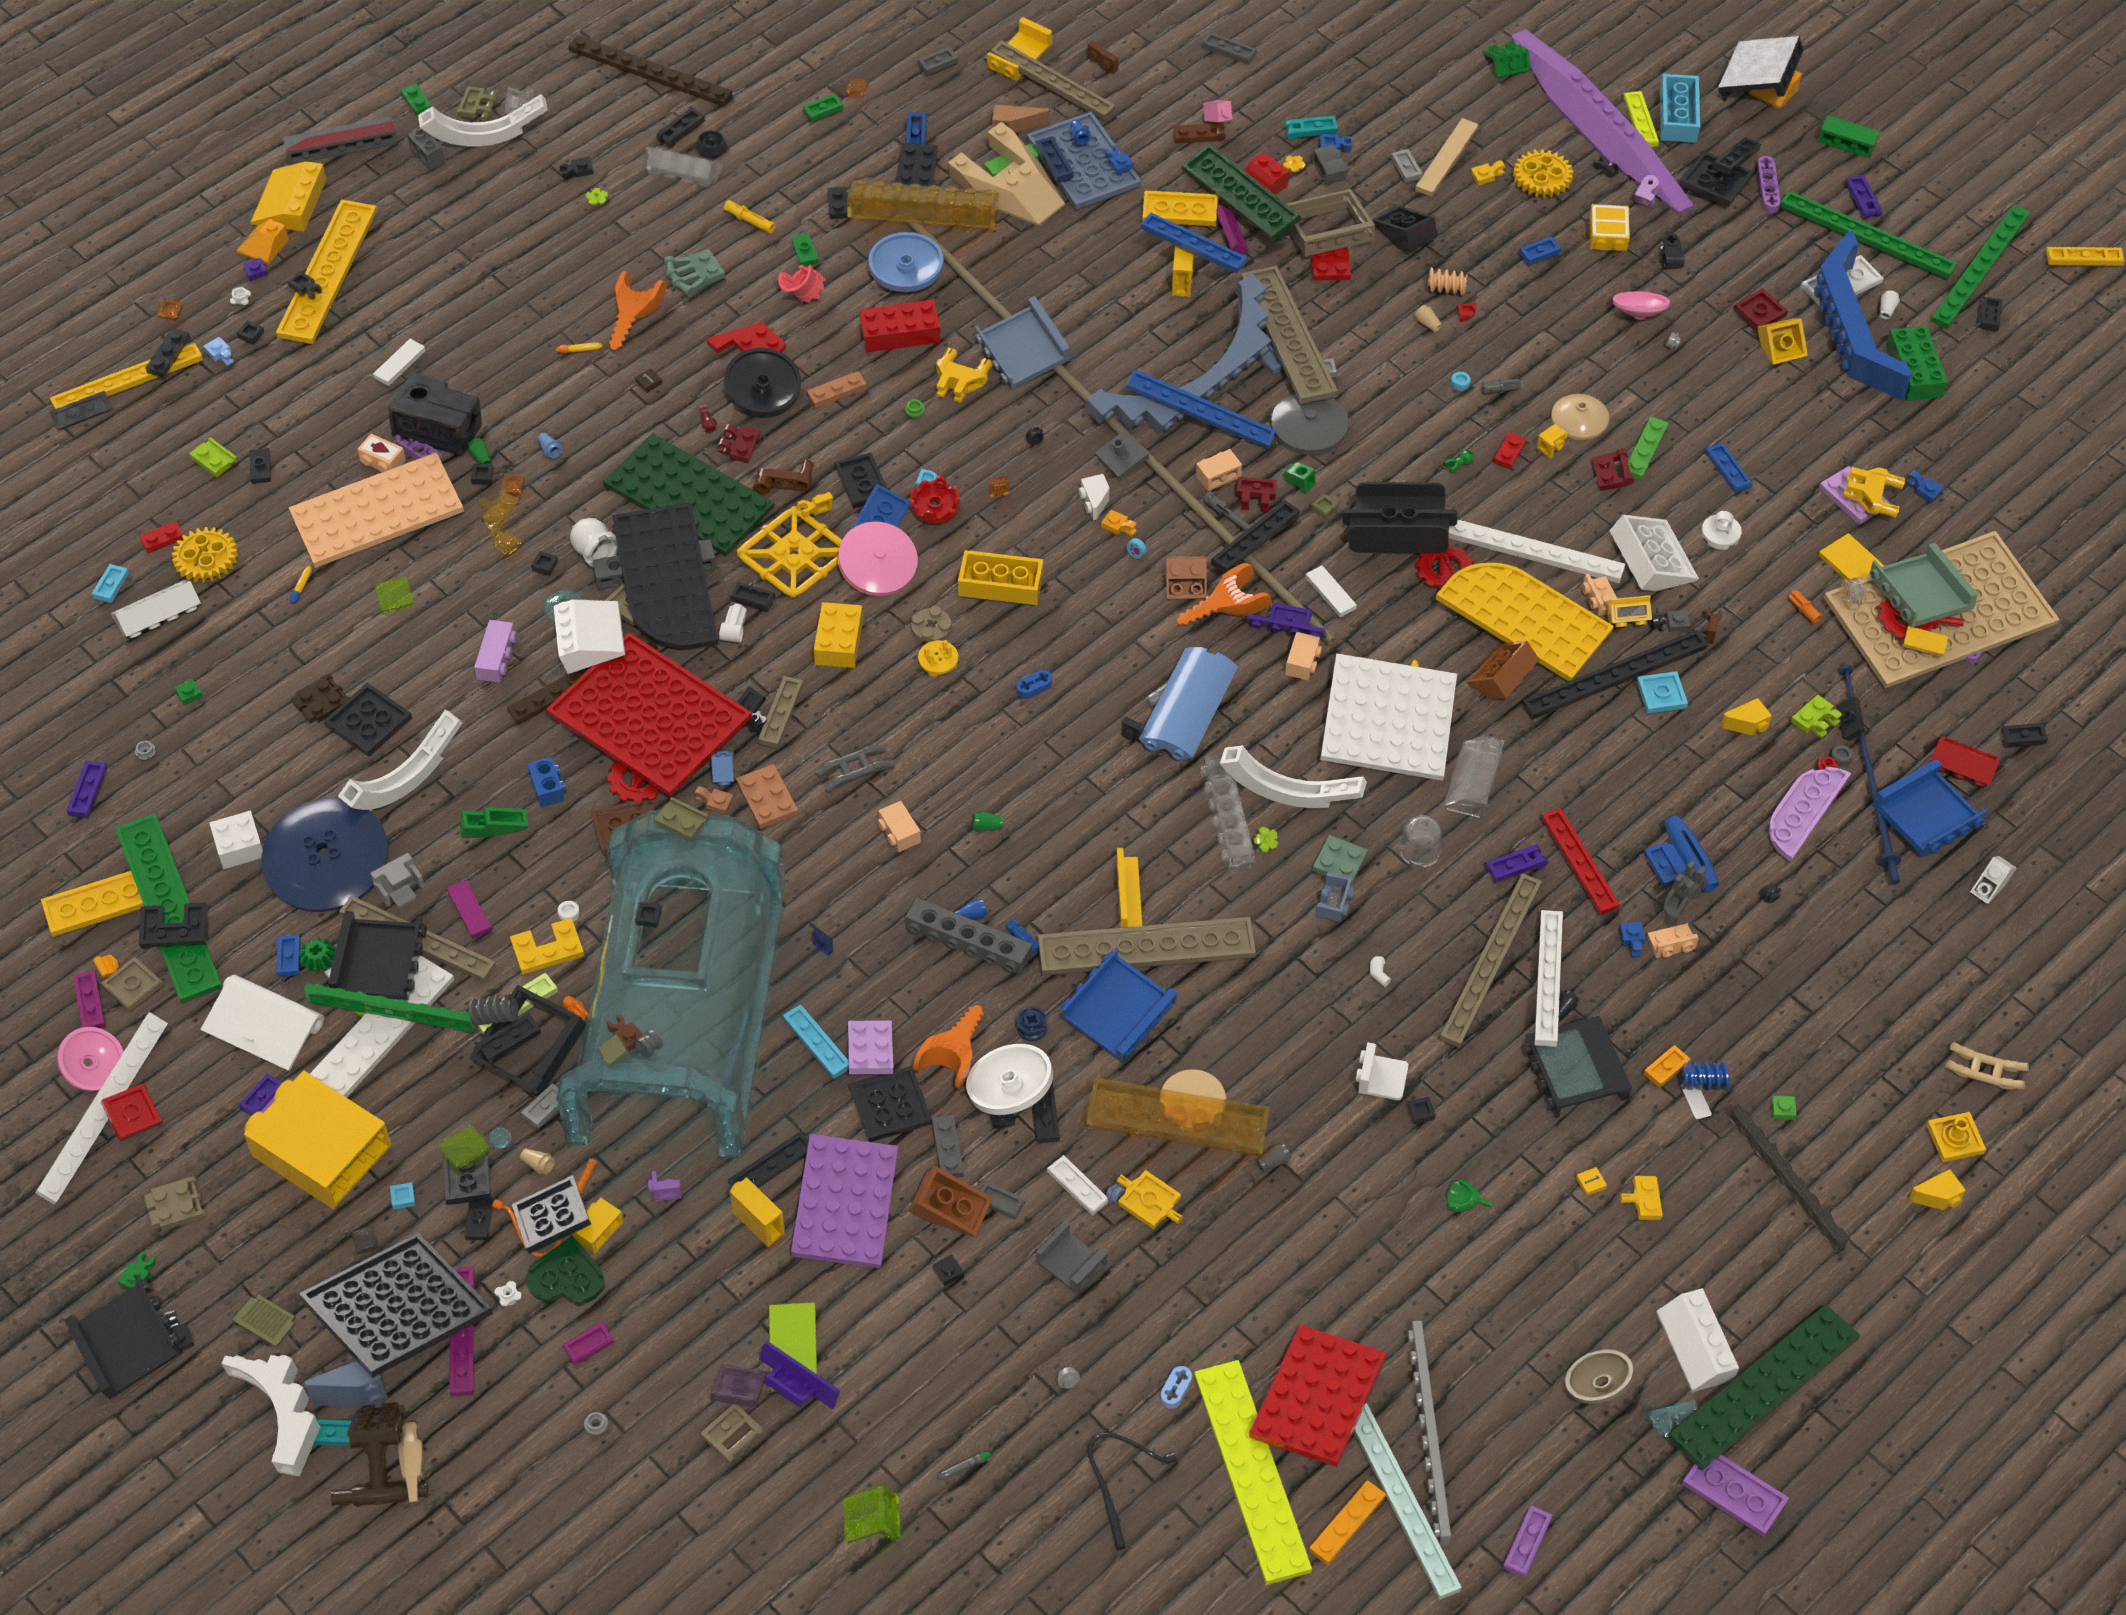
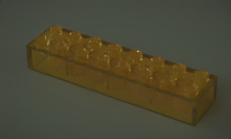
[847,180,999,228]
[1087,1078,1270,1156]

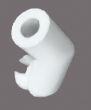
[1370,956,1391,987]

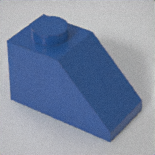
[906,112,928,144]

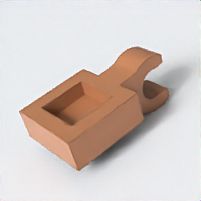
[695,786,734,815]

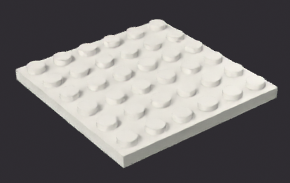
[1320,653,1457,781]

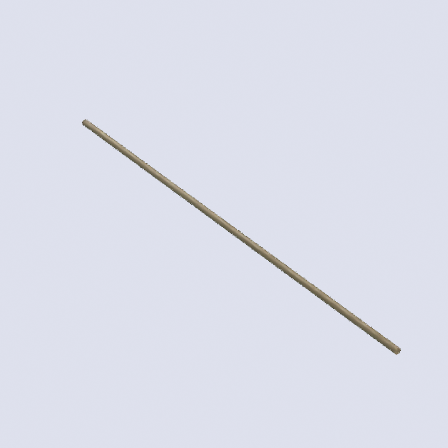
[907,216,1335,646]

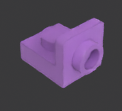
[648,1171,682,1201]

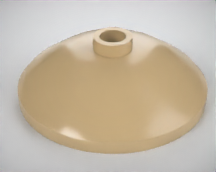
[1551,394,1609,440]

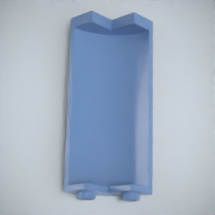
[1139,647,1238,761]

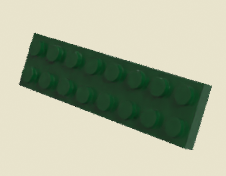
[1182,144,1301,242]

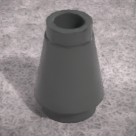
[1257,1142,1291,1171]

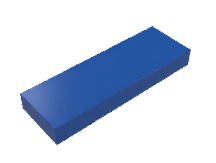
[1705,443,1752,493]

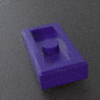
[238,1073,282,1116]

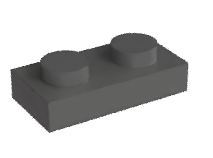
[918,47,958,75]

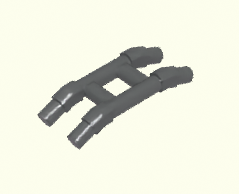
[816,745,894,793]

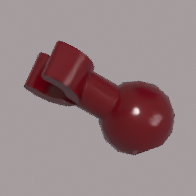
[699,405,717,432]

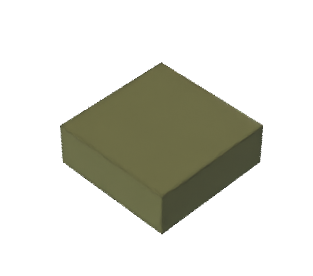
[1311,494,1339,519]
[598,1034,630,1067]

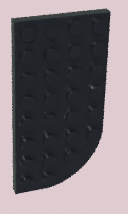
[612,502,718,649]

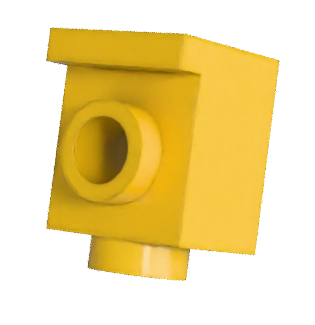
[1536,424,1568,459]

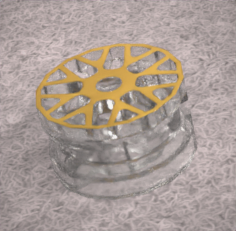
[1840,577,1866,607]

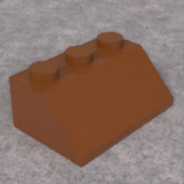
[1467,641,1540,700]

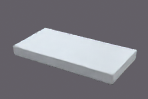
[1801,255,1884,305]

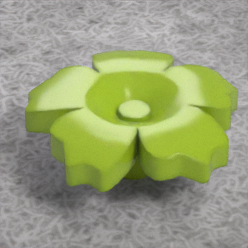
[585,188,608,205]
[1253,827,1278,853]

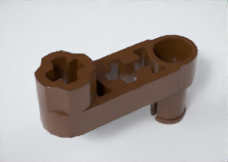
[753,460,814,494]

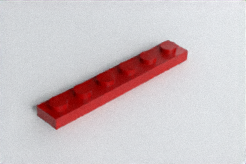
[1541,808,1620,916]

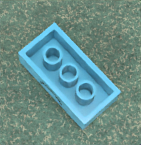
[1660,74,1700,143]

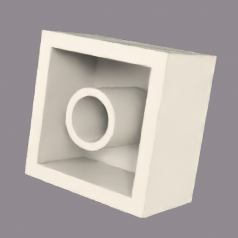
[209,811,263,869]

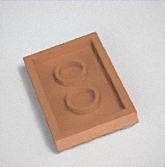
[736,764,798,829]

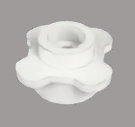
[230,287,251,305]
[495,1281,521,1306]

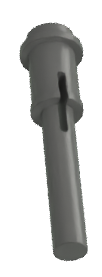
[1203,491,1251,531]

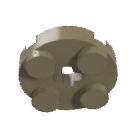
[911,606,951,643]

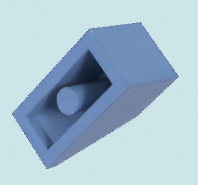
[711,750,735,785]

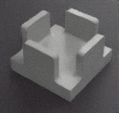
[371,853,425,908]

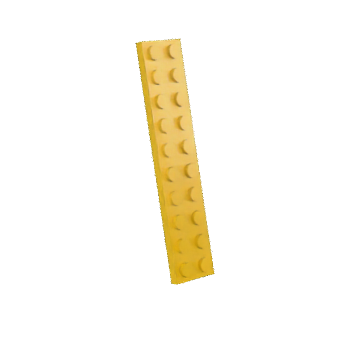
[276,200,377,344]

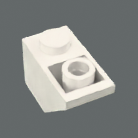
[1078,474,1109,520]
[1970,856,2017,904]

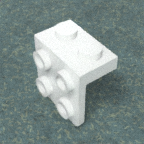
[1356,1042,1408,1100]

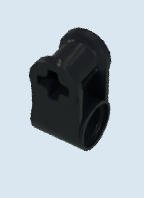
[1660,233,1685,268]

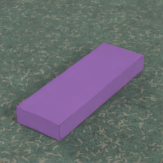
[1503,1506,1553,1578]

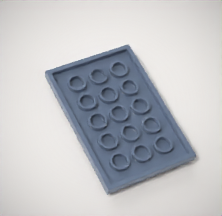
[1027,112,1141,210]

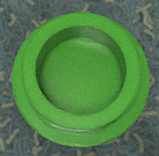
[905,400,925,418]

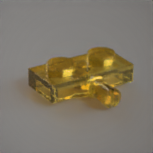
[478,491,520,530]

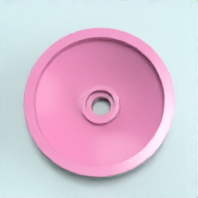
[1613,292,1670,320]
[57,1027,123,1091]

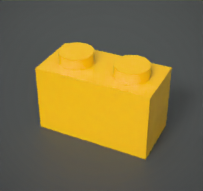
[572,1198,624,1254]

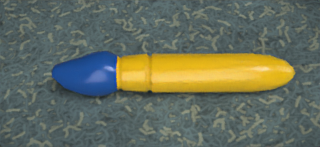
[290,566,312,603]

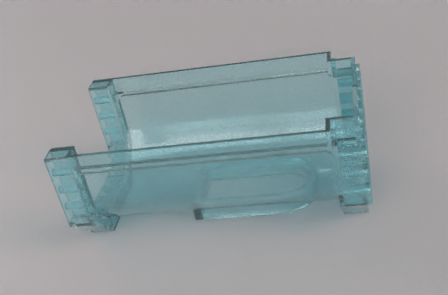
[557,810,786,1158]

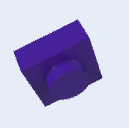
[243,258,268,281]

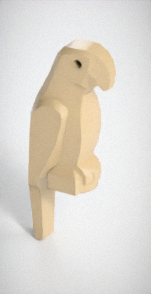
[398,1422,424,1503]

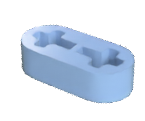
[1161,1366,1192,1409]

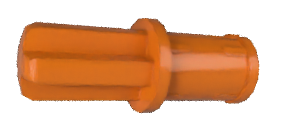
[1789,590,1823,625]
[563,996,589,1021]

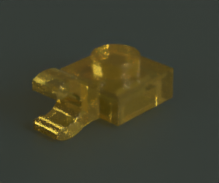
[488,522,522,556]

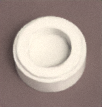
[558,901,580,922]

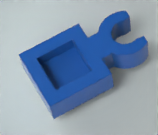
[1320,134,1352,151]
[1105,145,1134,175]

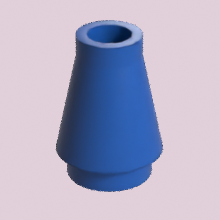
[1071,120,1091,145]
[955,898,988,920]

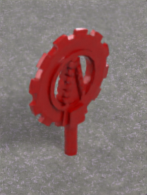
[1416,545,1474,590]
[1878,597,1964,640]
[607,762,663,802]

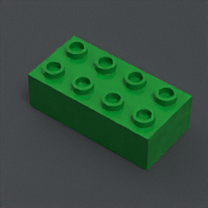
[1886,326,1948,401]

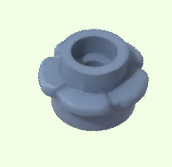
[1106,1184,1126,1205]

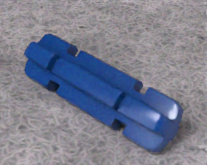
[1006,919,1039,954]

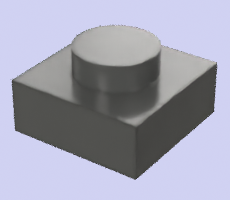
[1666,610,1690,632]

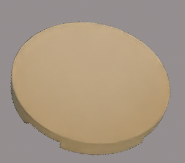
[1160,1069,1226,1132]

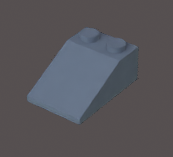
[305,1361,388,1407]

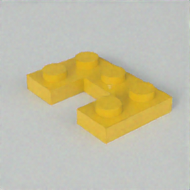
[510,918,584,975]

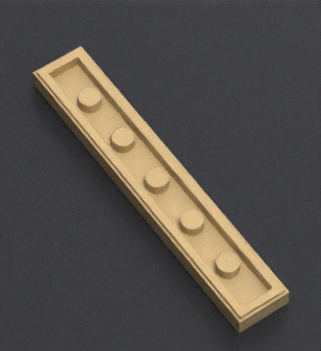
[1415,118,1479,197]

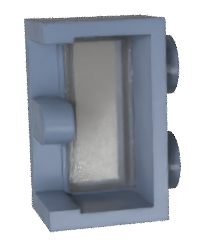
[1316,872,1355,922]

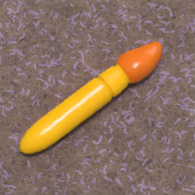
[556,343,603,354]

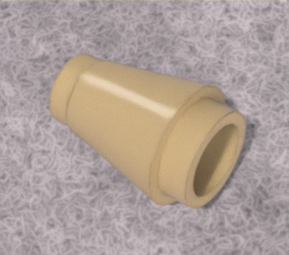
[1415,305,1442,332]
[520,1148,555,1174]

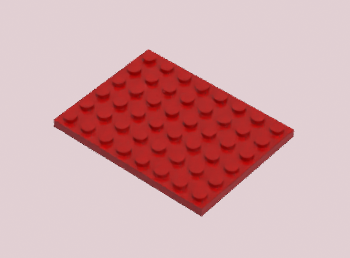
[546,632,752,797]

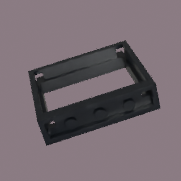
[470,984,587,1097]

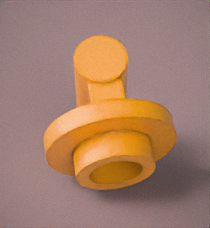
[93,955,119,978]

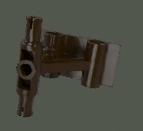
[331,1403,428,1507]

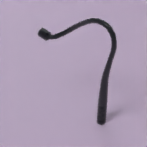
[1088,1432,1177,1550]

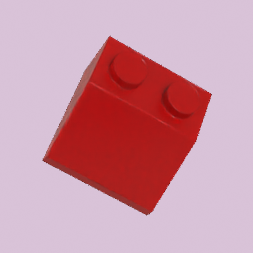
[1244,152,1289,195]

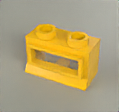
[1606,595,1652,628]

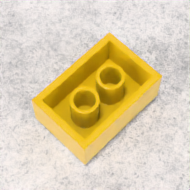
[814,602,863,668]

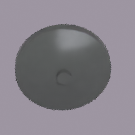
[1271,394,1349,455]

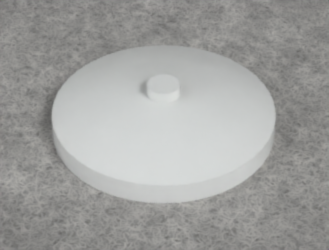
[966,1044,1053,1115]

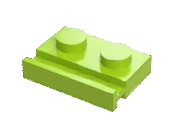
[189,437,238,478]

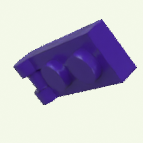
[1845,175,1882,219]
[1486,845,1548,883]

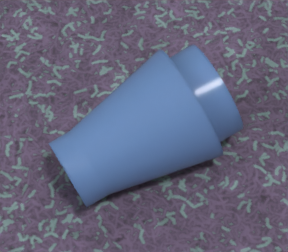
[538,433,562,459]

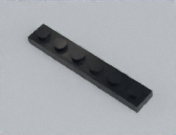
[1211,500,1300,573]

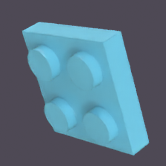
[1637,671,1688,714]

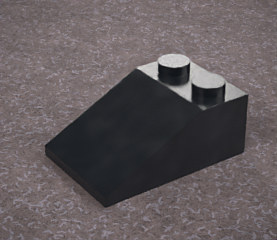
[1372,206,1438,251]

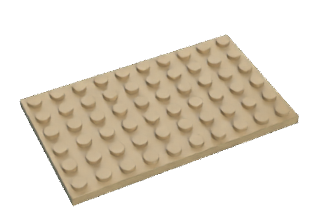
[1823,531,2060,688]

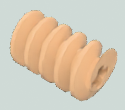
[1428,268,1468,296]

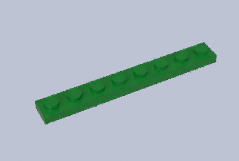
[304,984,477,1033]

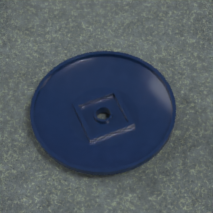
[261,798,389,912]

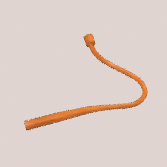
[492,1159,597,1257]

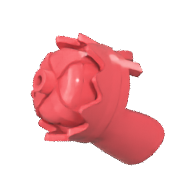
[778,265,826,303]

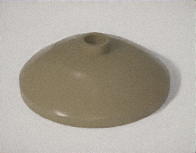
[1565,1350,1634,1404]

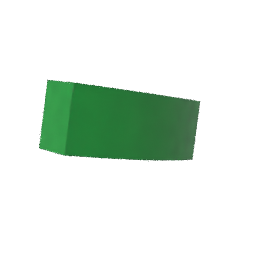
[459,807,528,838]

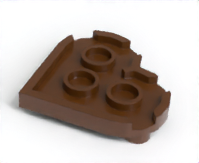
[591,801,657,862]

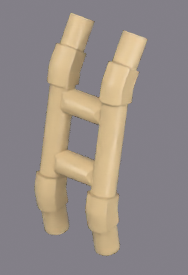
[1946,1042,2029,1090]

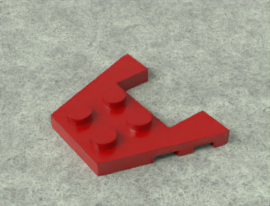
[707,322,786,354]

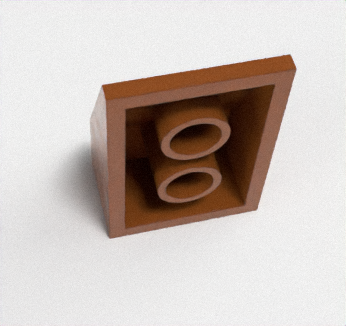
[909,1166,993,1237]

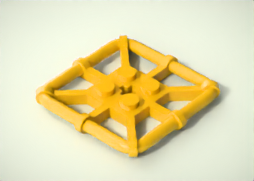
[737,506,842,598]

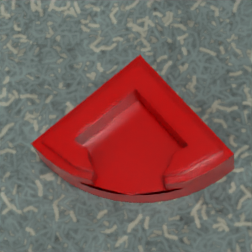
[1457,303,1477,322]

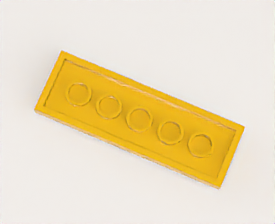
[41,871,144,937]

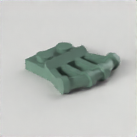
[664,249,725,297]

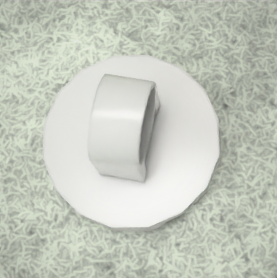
[1701,511,1741,550]

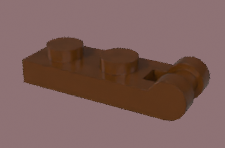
[1174,122,1226,143]

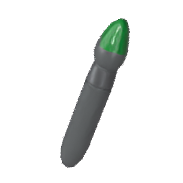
[938,1452,991,1480]

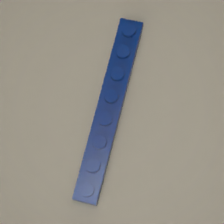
[1126,369,1276,449]

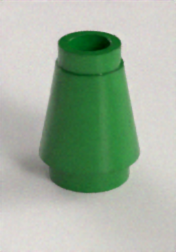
[468,438,492,464]
[972,811,1004,831]

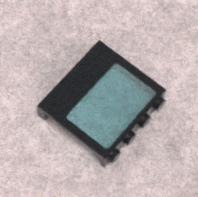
[1522,1016,1632,1118]

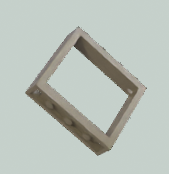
[1287,189,1375,257]

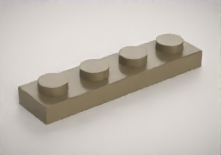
[758,676,803,749]

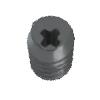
[469,995,518,1025]

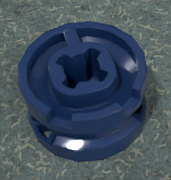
[1017,1007,1047,1041]

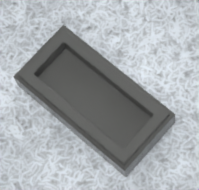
[980,1181,1025,1220]

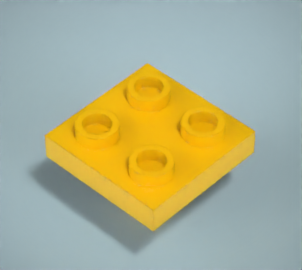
[1927,1112,1986,1163]

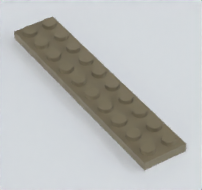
[1241,266,1338,404]
[1038,917,1256,975]

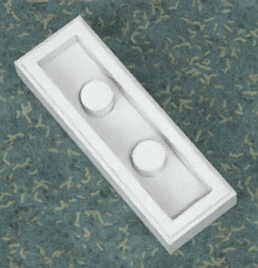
[373,339,426,386]
[1305,566,1357,617]
[1047,1155,1109,1216]

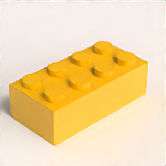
[958,550,1043,605]

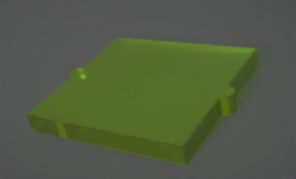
[374,577,414,613]
[438,1125,491,1169]

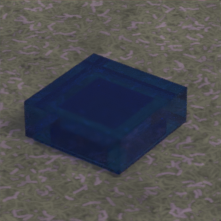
[812,928,833,956]

